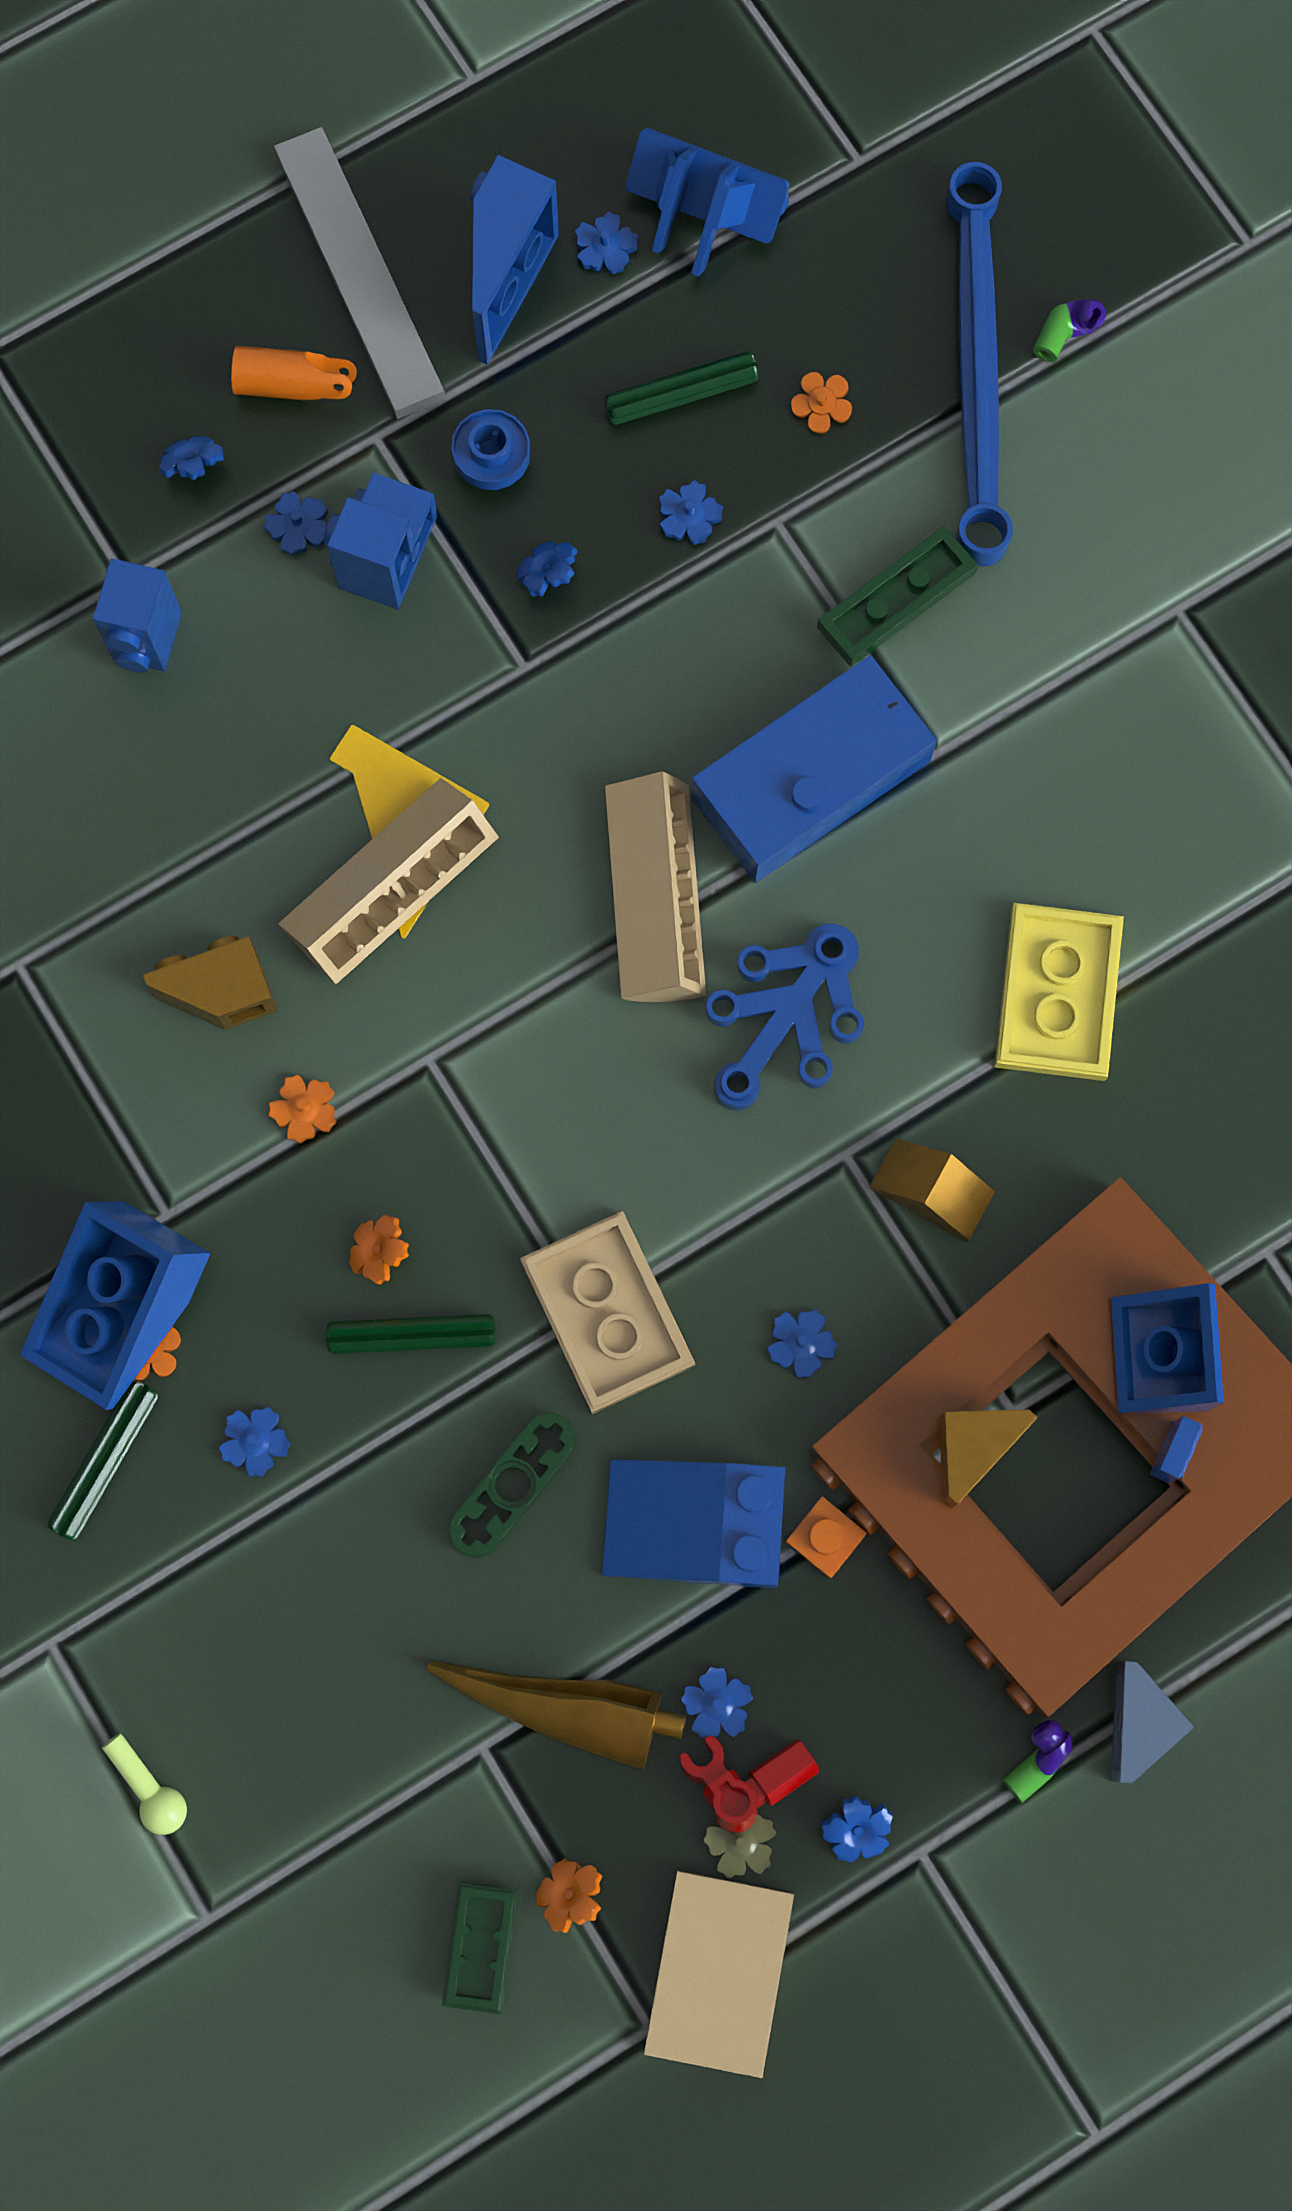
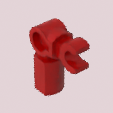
[679,1735,820,1833]

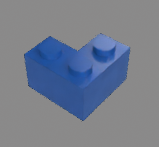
[324,472,438,610]

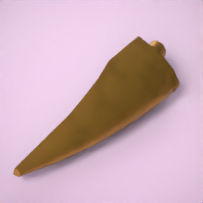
[427,1660,686,1769]

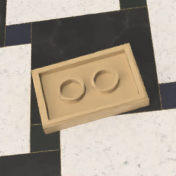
[520,1211,695,1414]
[644,1870,794,2078]

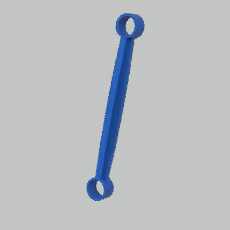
[946,162,1013,567]

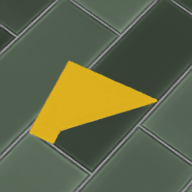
[330,725,490,939]

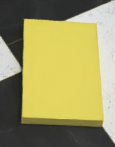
[994,903,1124,1081]

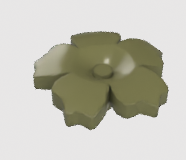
[703,1814,776,1879]

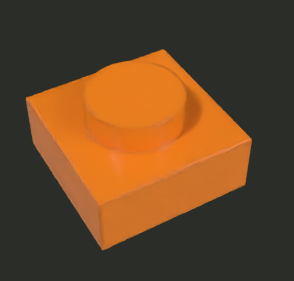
[785,1496,867,1579]

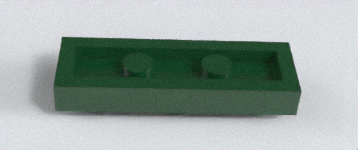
[817,526,978,667]

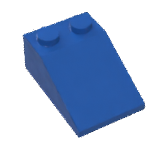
[470,155,559,365]
[20,1201,210,1410]
[602,1460,785,1589]

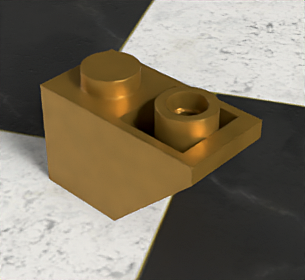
[143,936,278,1030]

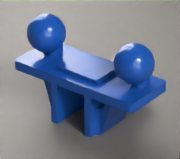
[625,128,789,277]

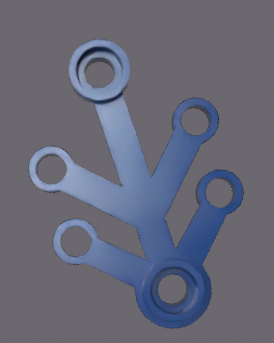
[706,924,864,1111]

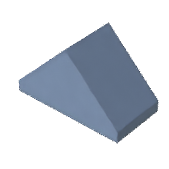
[1111,1661,1194,1783]

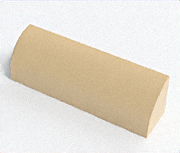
[605,771,706,1002]
[278,778,499,984]

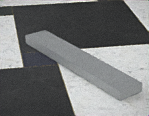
[274,127,446,419]

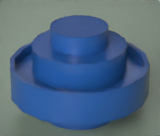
[451,409,531,490]

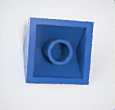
[1111,1283,1224,1414]

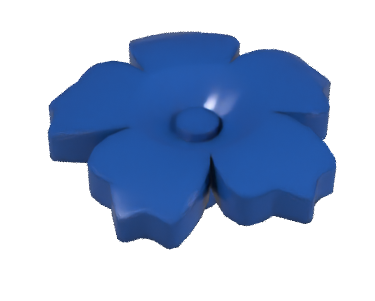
[575,212,638,274]
[159,436,224,480]
[659,480,723,545]
[263,491,328,556]
[516,541,578,597]
[767,1309,838,1378]
[219,1407,291,1477]
[681,1667,753,1738]
[821,1795,893,1862]

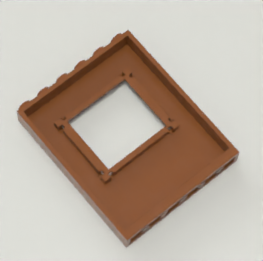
[809,1177,1292,1717]

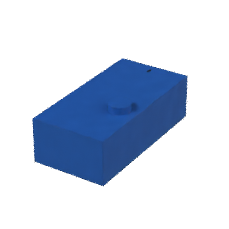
[691,655,937,884]

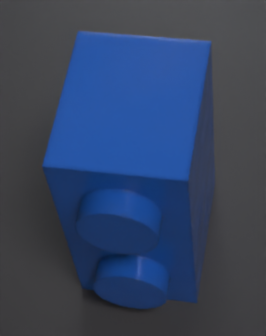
[93,558,182,673]

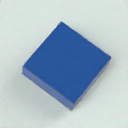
[1150,1416,1203,1483]

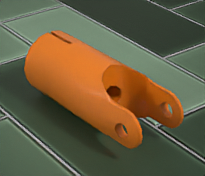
[231,345,357,401]

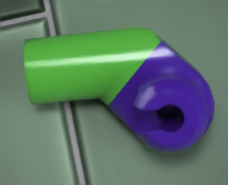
[1032,299,1106,362]
[1002,1720,1073,1803]

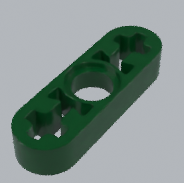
[450,1413,575,1558]

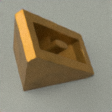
[869,1138,995,1242]
[939,1410,1037,1509]

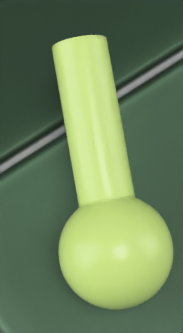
[101,1733,187,1835]

